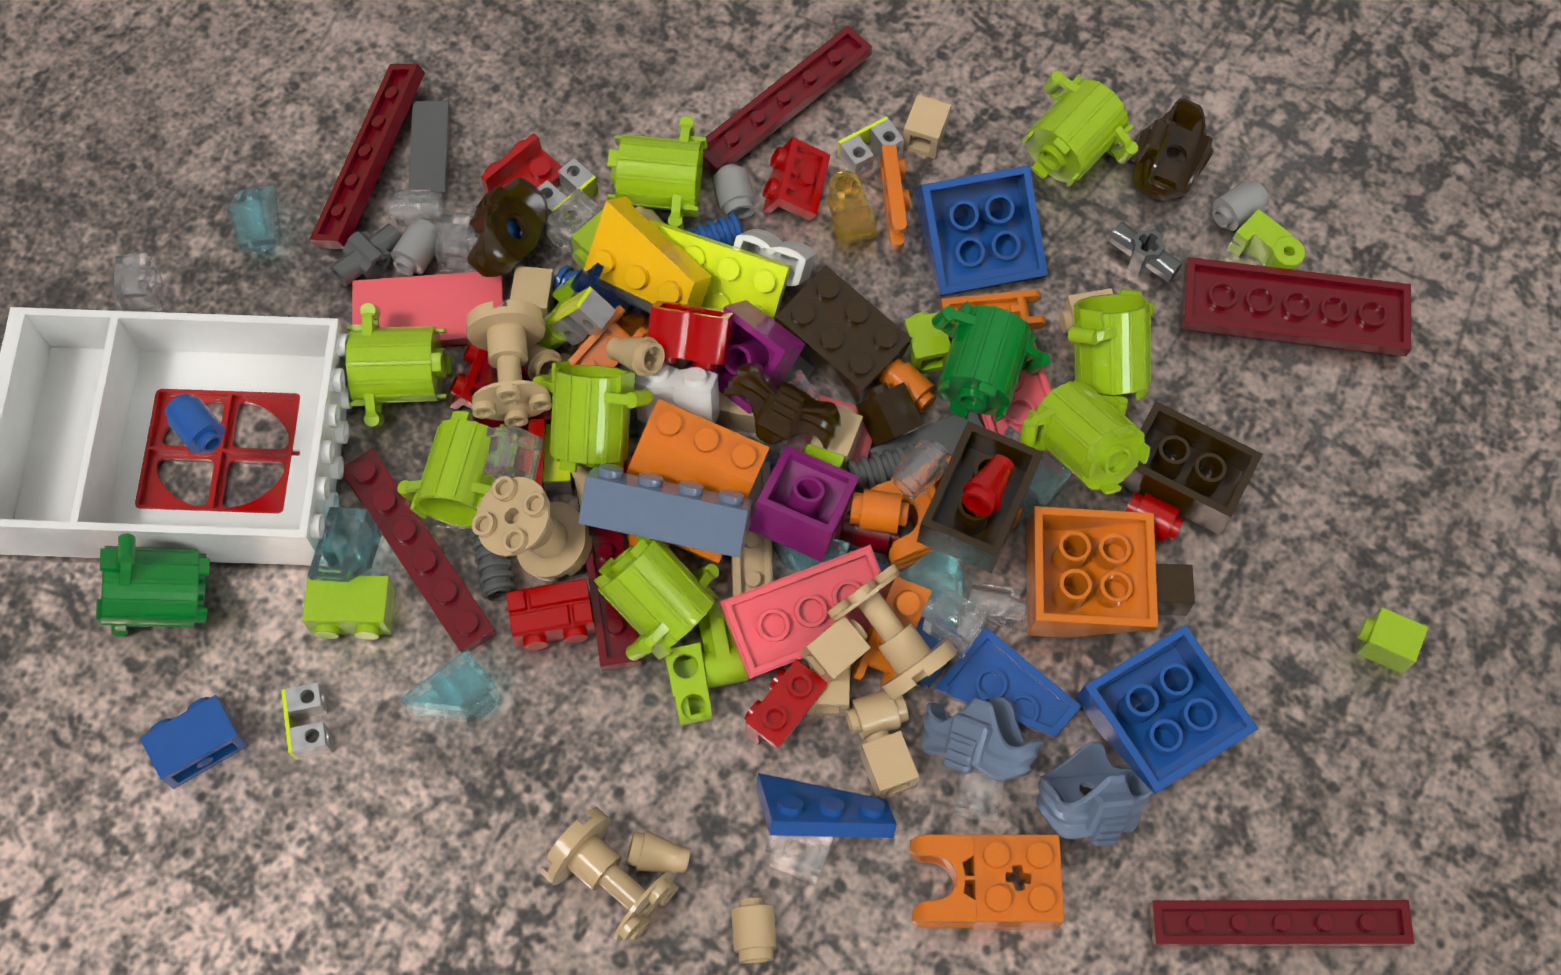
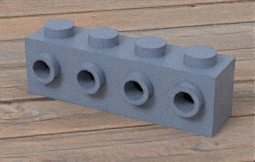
[578,464,753,558]

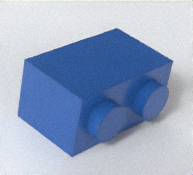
[140,695,248,789]

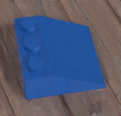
[914,165,1048,295]
[1075,625,1259,794]

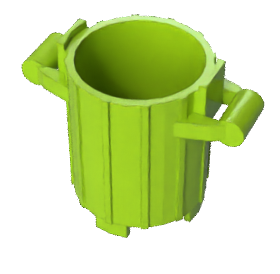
[1021,70,1138,187]
[607,116,707,230]
[1068,289,1155,400]
[346,303,452,427]
[532,361,653,472]
[1019,381,1150,495]
[397,411,513,529]
[594,536,719,661]

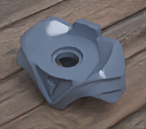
[921,697,1044,782]
[1036,741,1153,846]

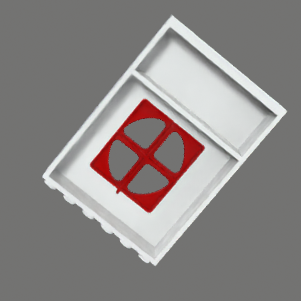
[0,307,353,566]

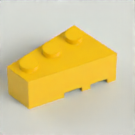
[583,196,712,307]

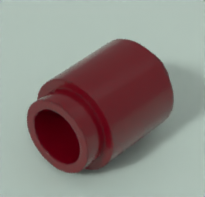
[841,510,902,555]

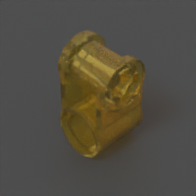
[828,170,876,245]

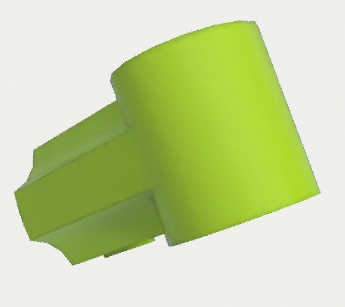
[698,604,748,688]

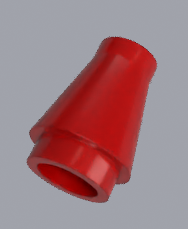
[962,454,1014,516]

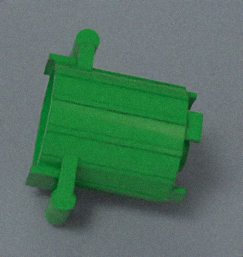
[932,301,1050,421]
[96,533,209,637]

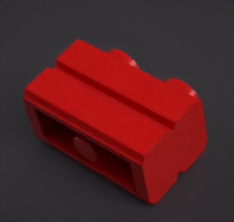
[506,578,596,651]

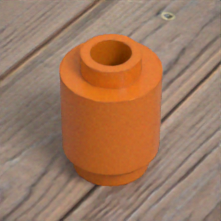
[879,359,936,414]
[850,489,909,534]

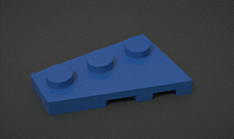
[934,627,1081,739]
[756,773,897,838]

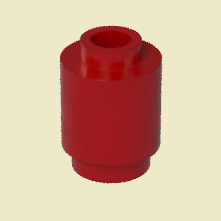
[1125,492,1184,544]

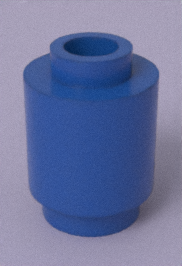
[165,394,225,454]

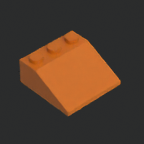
[626,398,770,564]
[1026,506,1158,638]

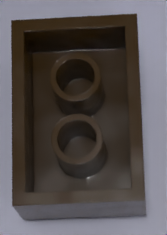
[775,265,912,405]
[1119,401,1263,535]
[917,421,1044,573]

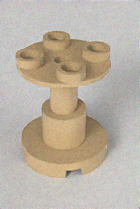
[466,299,552,427]
[472,476,592,582]
[827,564,957,700]
[540,807,679,942]

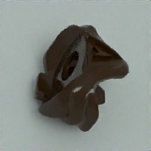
[1130,98,1214,201]
[467,177,548,277]
[723,362,841,450]

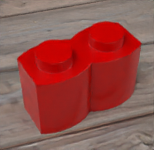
[648,301,733,369]

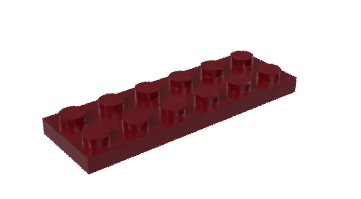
[1181,257,1411,356]

